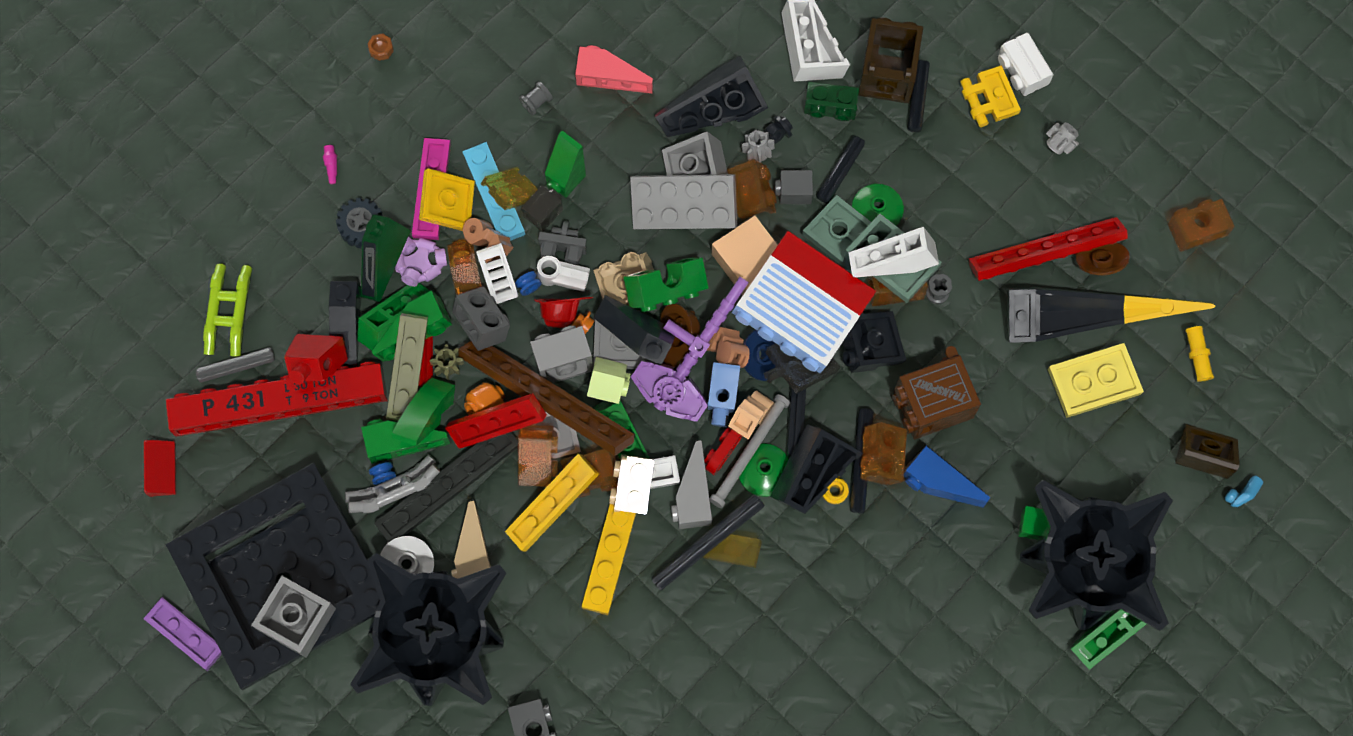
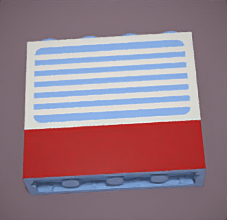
[732,231,876,373]

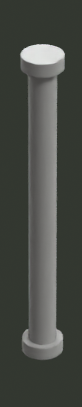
[709,394,790,508]

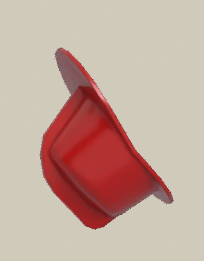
[534,297,593,328]

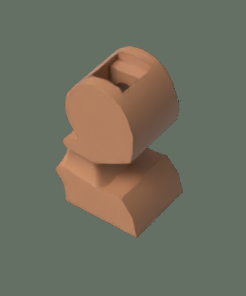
[463,218,514,263]
[707,327,750,368]

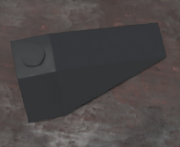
[655,56,768,137]

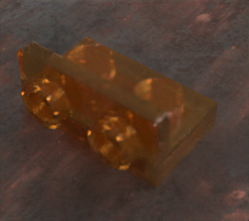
[727,159,777,220]

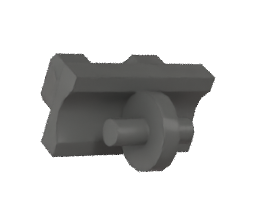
[538,221,587,266]

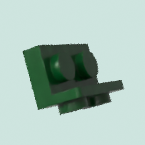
[804,81,859,121]

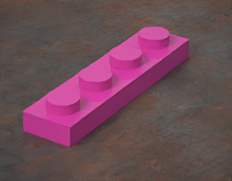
[412,138,451,240]

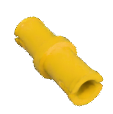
[1185,326,1214,382]

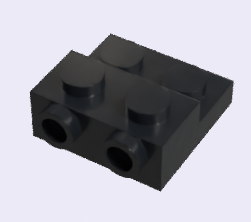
[843,311,907,373]

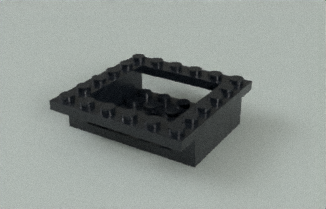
[165,463,380,690]

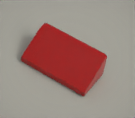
[144,440,176,497]

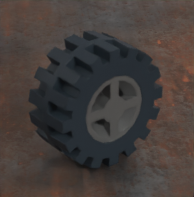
[336,198,383,249]

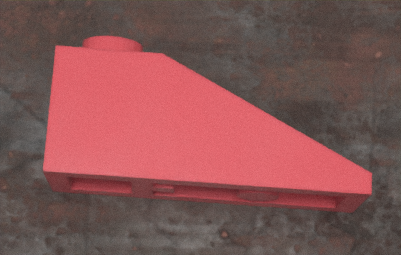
[575,45,653,94]

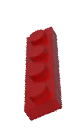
[445,393,547,449]

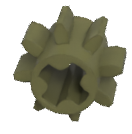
[430,344,464,380]

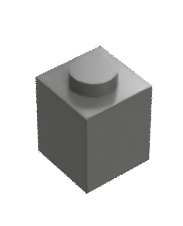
[775,170,813,204]

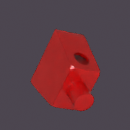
[284,334,348,385]

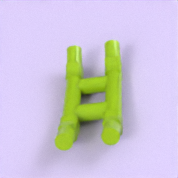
[203,264,252,356]

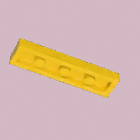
[505,454,599,552]
[582,504,636,615]

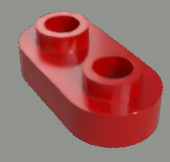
[704,427,743,476]

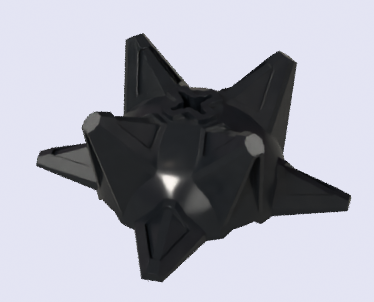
[1019,480,1173,631]
[350,553,507,706]

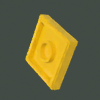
[419,168,475,231]

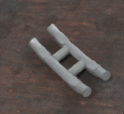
[345,454,440,513]

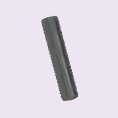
[196,348,275,383]

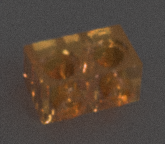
[861,422,907,485]

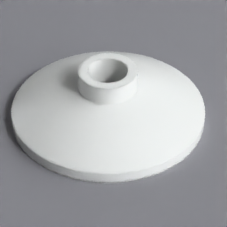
[380,536,434,575]

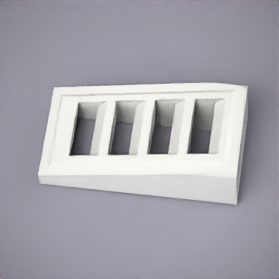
[476,243,518,304]

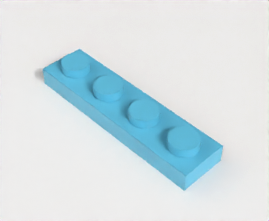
[462,142,525,241]

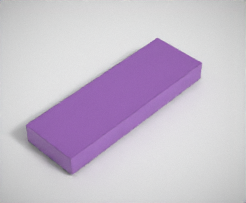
[144,598,222,671]

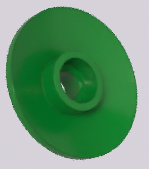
[852,184,904,226]
[739,444,789,497]

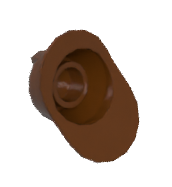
[661,304,700,367]

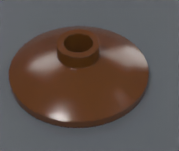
[1076,242,1130,275]

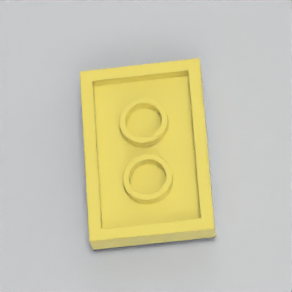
[1048,343,1144,418]

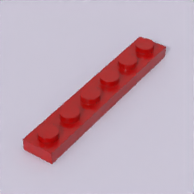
[969,217,1128,281]

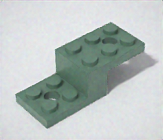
[802,195,942,303]

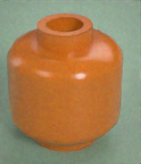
[464,382,505,415]

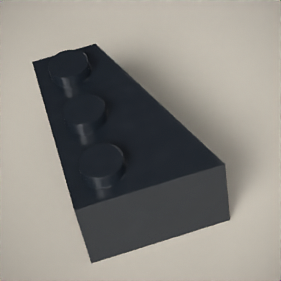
[770,425,863,514]

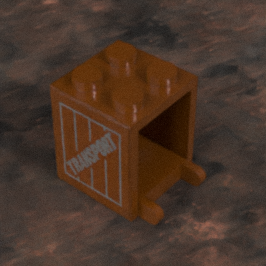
[892,346,981,440]

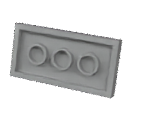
[630,174,737,229]

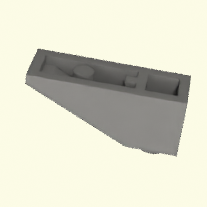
[671,440,712,529]

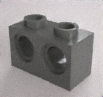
[452,286,510,351]

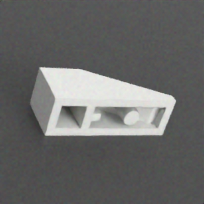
[849,227,939,277]

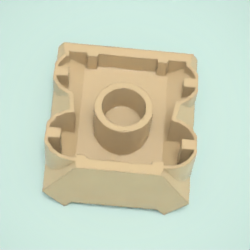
[594,252,654,309]

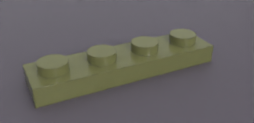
[386,313,428,421]

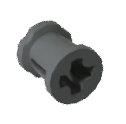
[519,81,553,115]
[926,274,952,304]

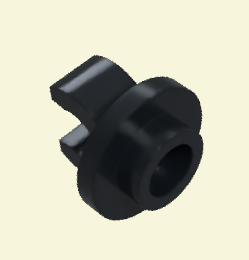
[766,115,793,144]

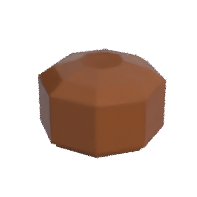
[367,34,394,61]

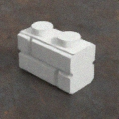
[998,33,1053,96]

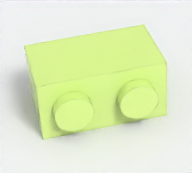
[587,357,630,404]

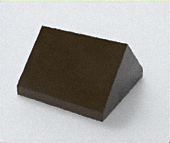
[1175,424,1240,479]

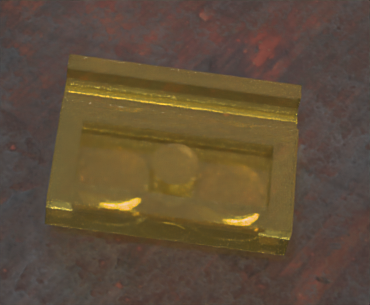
[481,167,541,210]

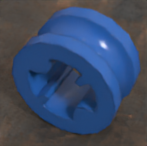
[515,271,542,296]
[369,462,396,485]

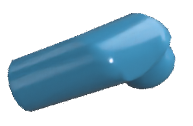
[1224,476,1263,507]

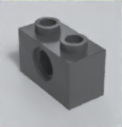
[508,699,556,736]

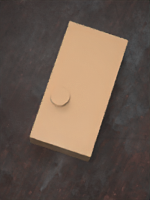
[712,216,778,296]

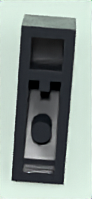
[329,281,361,367]
[594,295,675,365]

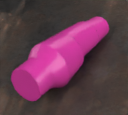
[323,145,337,184]

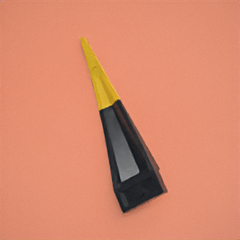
[1007,287,1215,343]

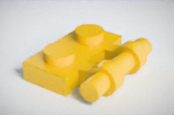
[960,65,1021,127]

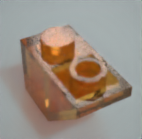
[447,240,482,295]

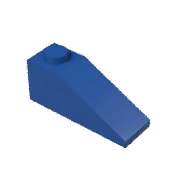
[903,446,990,507]

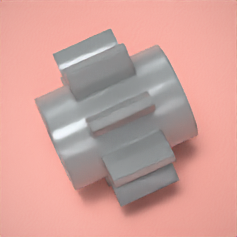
[1046,122,1079,154]
[742,130,775,163]

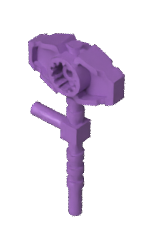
[631,277,749,421]

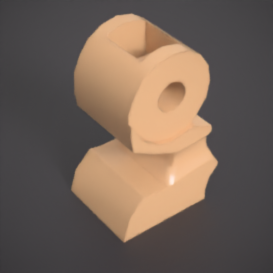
[728,390,774,439]

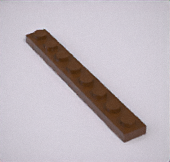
[458,341,634,456]

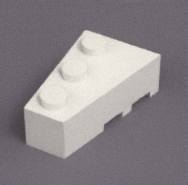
[781,0,850,82]

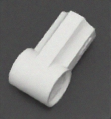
[537,256,590,292]

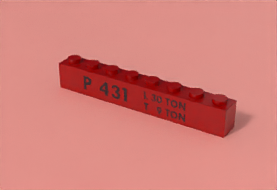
[166,362,388,437]

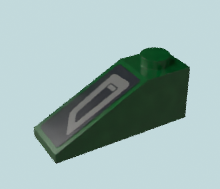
[361,215,411,302]

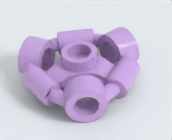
[395,237,447,287]

